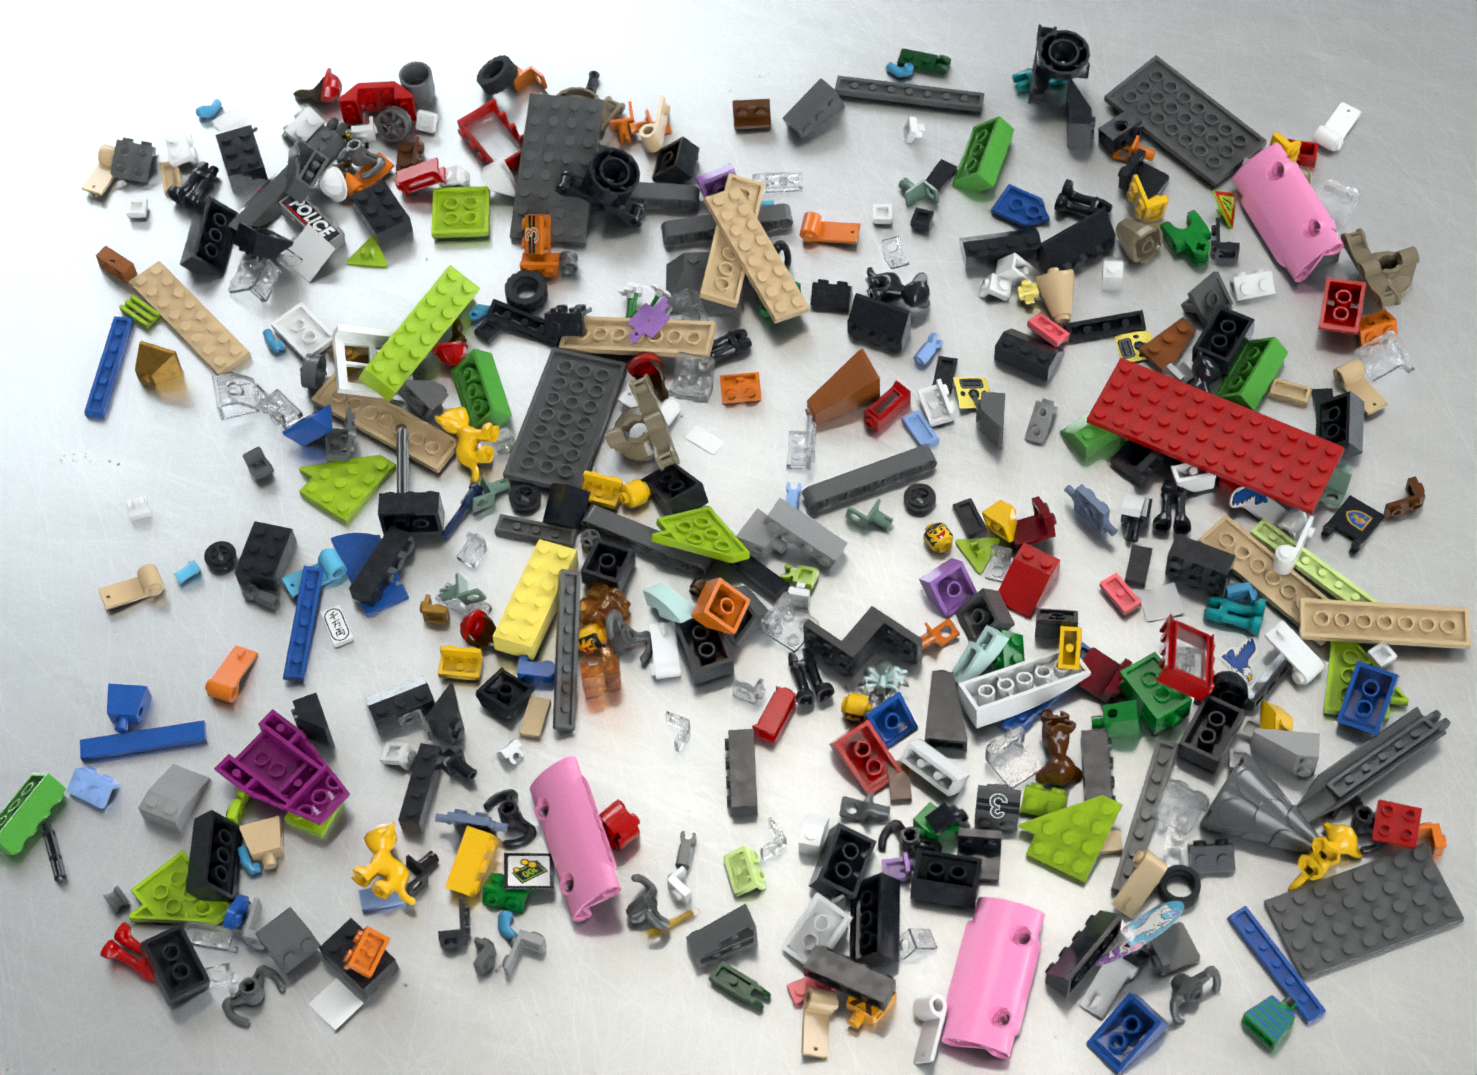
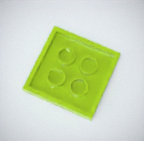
[431,186,490,238]

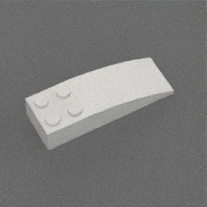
[958,650,1091,729]

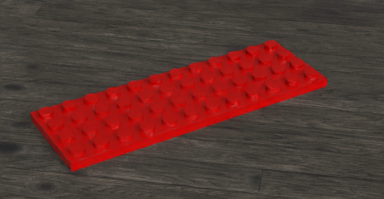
[1086,358,1345,515]

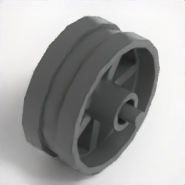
[376,106,412,142]
[300,353,327,390]

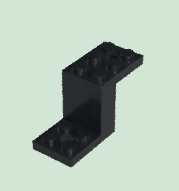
[803,606,922,677]

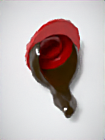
[293,68,342,103]
[432,319,468,366]
[627,353,669,402]
[460,609,511,655]

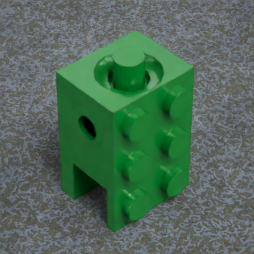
[1119,652,1192,735]

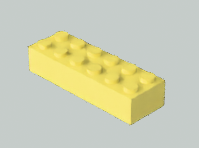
[493,539,578,661]

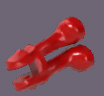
[100,922,155,981]

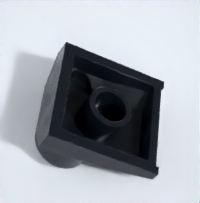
[476,667,535,719]

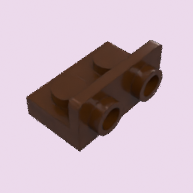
[732,99,771,129]
[395,136,424,176]

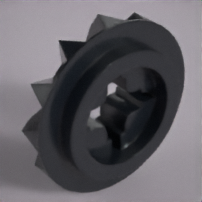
[509,483,541,512]
[904,483,936,513]
[204,541,237,571]

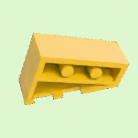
[445,826,501,898]

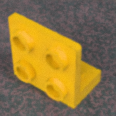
[1127,174,1169,224]

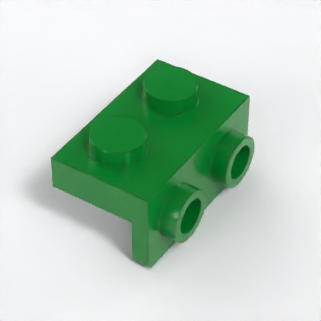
[991,630,1025,672]
[482,872,532,914]

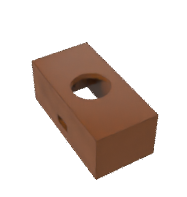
[95,245,137,284]

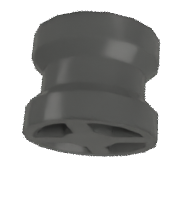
[559,251,578,274]
[580,529,600,554]
[103,885,130,913]

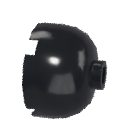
[1210,671,1249,709]

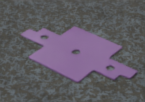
[627,297,670,344]

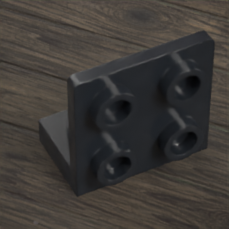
[957,828,1002,881]

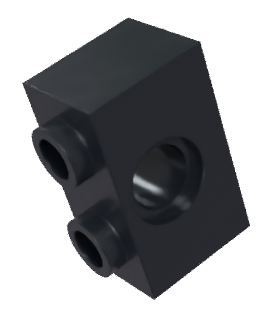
[1098,110,1142,153]

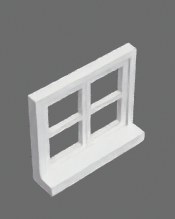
[332,324,413,401]

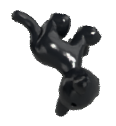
[865,267,930,308]
[1188,351,1222,393]

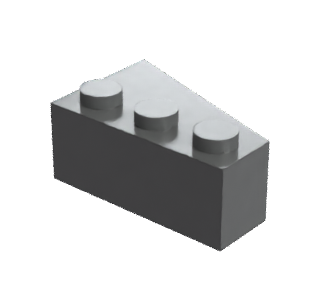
[782,78,845,138]
[286,137,330,203]
[686,903,758,968]

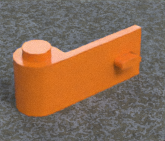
[345,152,395,198]
[799,212,861,244]
[205,645,258,703]

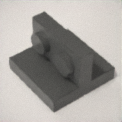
[1181,271,1233,326]

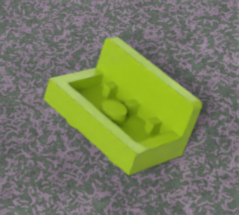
[1020,782,1069,816]

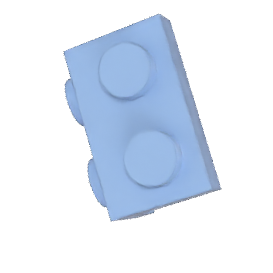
[67,766,120,809]

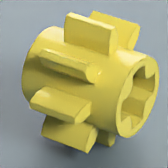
[1017,279,1039,304]

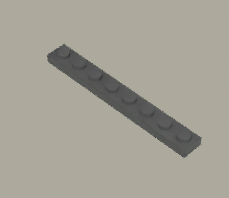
[835,75,985,112]
[553,569,581,732]
[1111,739,1178,893]

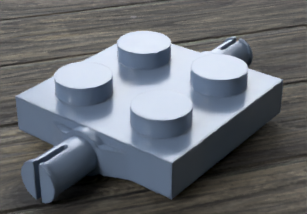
[1064,484,1118,536]
[435,809,508,833]

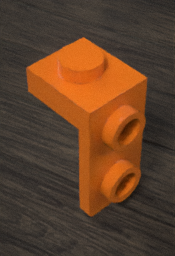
[1418,822,1447,857]

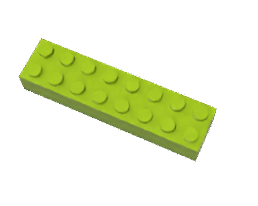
[358,265,481,402]

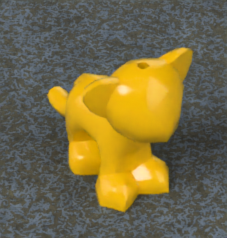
[434,406,499,484]
[351,821,416,905]
[1288,822,1362,891]

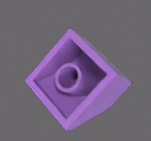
[695,163,737,199]
[919,558,977,617]

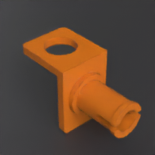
[513,65,547,92]
[609,101,634,145]
[629,109,672,136]
[1112,135,1156,164]
[920,618,960,650]

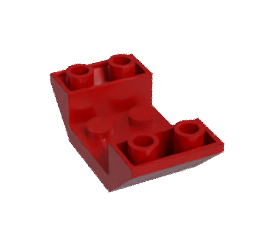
[339,81,417,125]

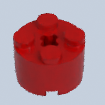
[599,799,640,851]

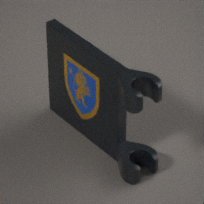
[1321,495,1385,555]

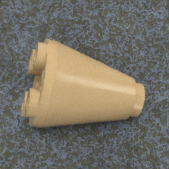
[1035,267,1075,324]

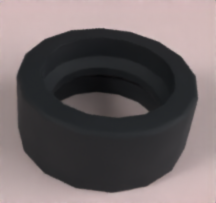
[1158,864,1201,908]

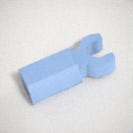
[913,333,943,366]
[785,482,801,509]

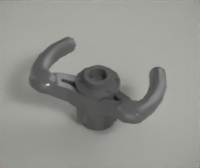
[335,139,386,180]
[605,609,653,662]
[626,874,670,930]
[222,965,286,1026]
[1169,966,1221,1024]

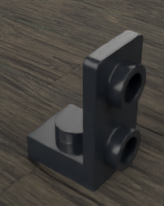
[1211,218,1240,260]

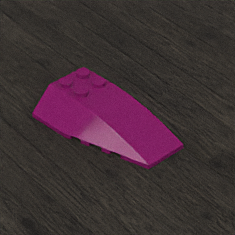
[214,709,350,825]

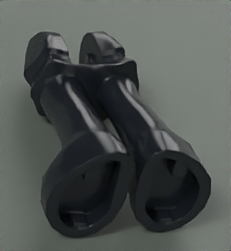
[167,161,219,210]
[1054,179,1113,217]
[700,329,752,369]
[1153,479,1191,535]
[788,648,835,706]

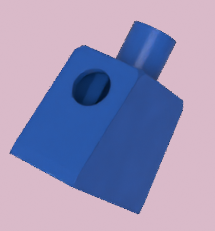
[107,683,152,733]

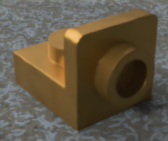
[420,594,450,624]

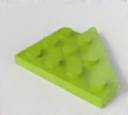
[299,454,397,524]
[651,506,750,563]
[1323,641,1409,722]
[1019,795,1123,883]
[128,850,230,925]

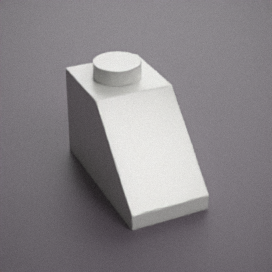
[480,158,517,197]
[995,253,1041,287]
[1102,257,1123,291]
[1171,463,1216,492]
[798,813,829,857]

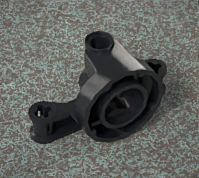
[1028,24,1090,106]
[555,147,646,228]

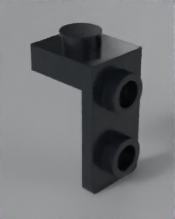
[925,802,970,836]
[438,897,471,949]

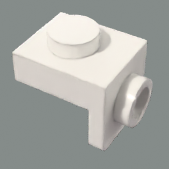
[351,116,378,143]
[439,164,470,188]
[980,273,1012,301]
[667,866,692,905]

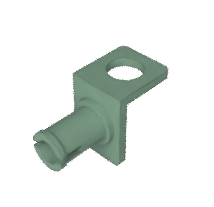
[899,178,939,207]
[1320,464,1352,507]
[472,474,510,512]
[845,498,894,530]
[439,573,486,606]

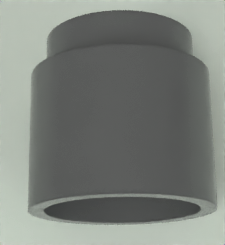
[399,61,435,106]

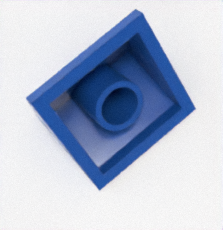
[282,404,333,446]
[865,692,918,748]

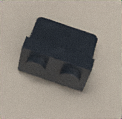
[1118,148,1170,200]
[544,304,592,337]
[1110,440,1167,485]

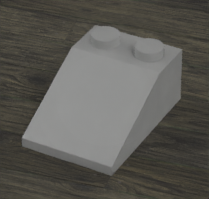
[1250,728,1320,777]
[138,764,211,833]

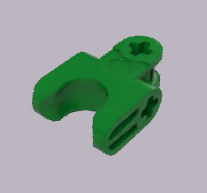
[1160,210,1211,266]

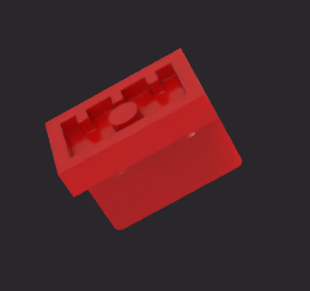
[1372,799,1422,849]

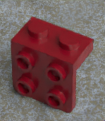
[1013,496,1057,548]
[1077,647,1133,703]

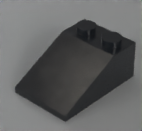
[1066,79,1095,147]
[641,463,709,516]

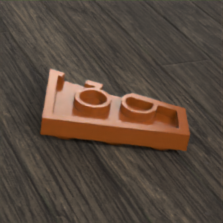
[1139,317,1196,373]

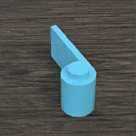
[281,548,347,598]

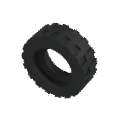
[476,55,518,95]
[504,270,548,313]

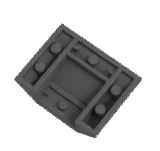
[666,252,743,314]

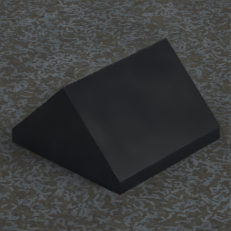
[542,483,591,531]
[1035,608,1078,639]

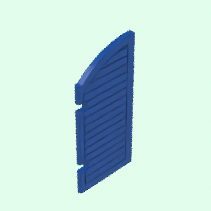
[330,533,409,616]

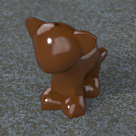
[1035,709,1083,785]

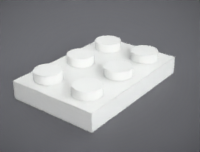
[271,302,333,360]
[781,892,853,965]

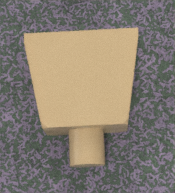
[239,816,284,870]

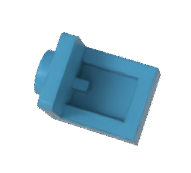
[1224,582,1258,605]

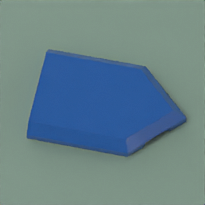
[990,184,1050,227]

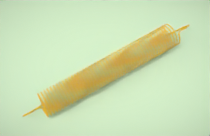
[641,907,700,940]

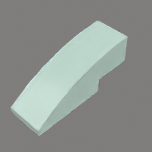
[643,583,694,623]
[952,625,1009,683]

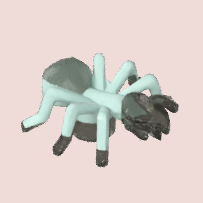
[858,659,909,705]

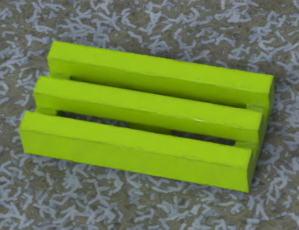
[119,294,161,329]

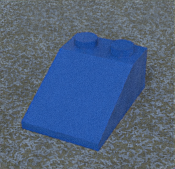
[1337,661,1400,735]
[1086,992,1170,1074]

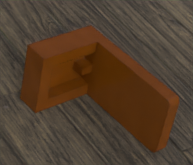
[1383,476,1426,517]

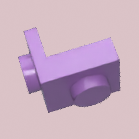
[881,852,914,881]

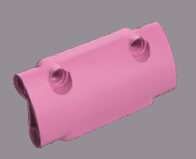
[1232,143,1344,282]
[530,756,621,921]
[941,897,1045,1059]

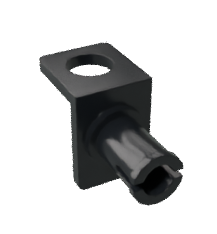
[1120,498,1152,543]
[441,748,477,781]
[406,851,439,896]

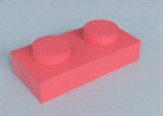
[1027,312,1070,347]
[1099,572,1141,616]
[787,977,836,1007]

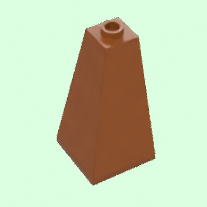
[805,349,880,426]

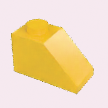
[982,499,1017,543]
[1058,626,1082,670]
[1260,700,1293,731]

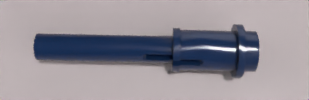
[441,483,483,539]

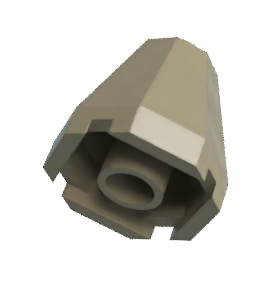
[1115,218,1163,264]

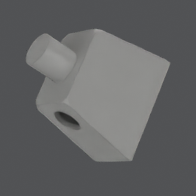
[736,508,788,557]

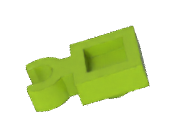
[780,565,819,589]
[226,789,249,826]

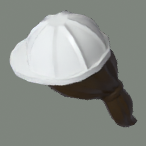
[318,159,352,202]

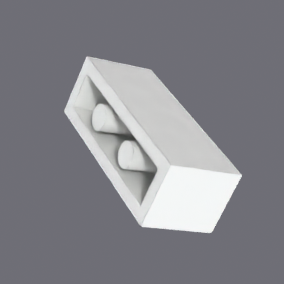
[899,738,970,797]

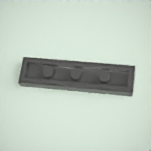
[495,514,578,549]

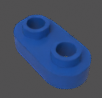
[223,894,251,930]

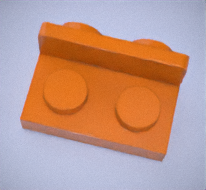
[519,253,560,277]
[1358,309,1398,348]
[720,372,761,404]
[343,926,390,978]

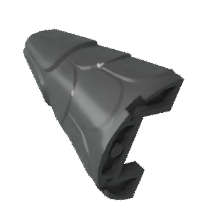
[1200,752,1318,854]

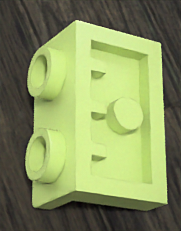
[723,845,766,896]

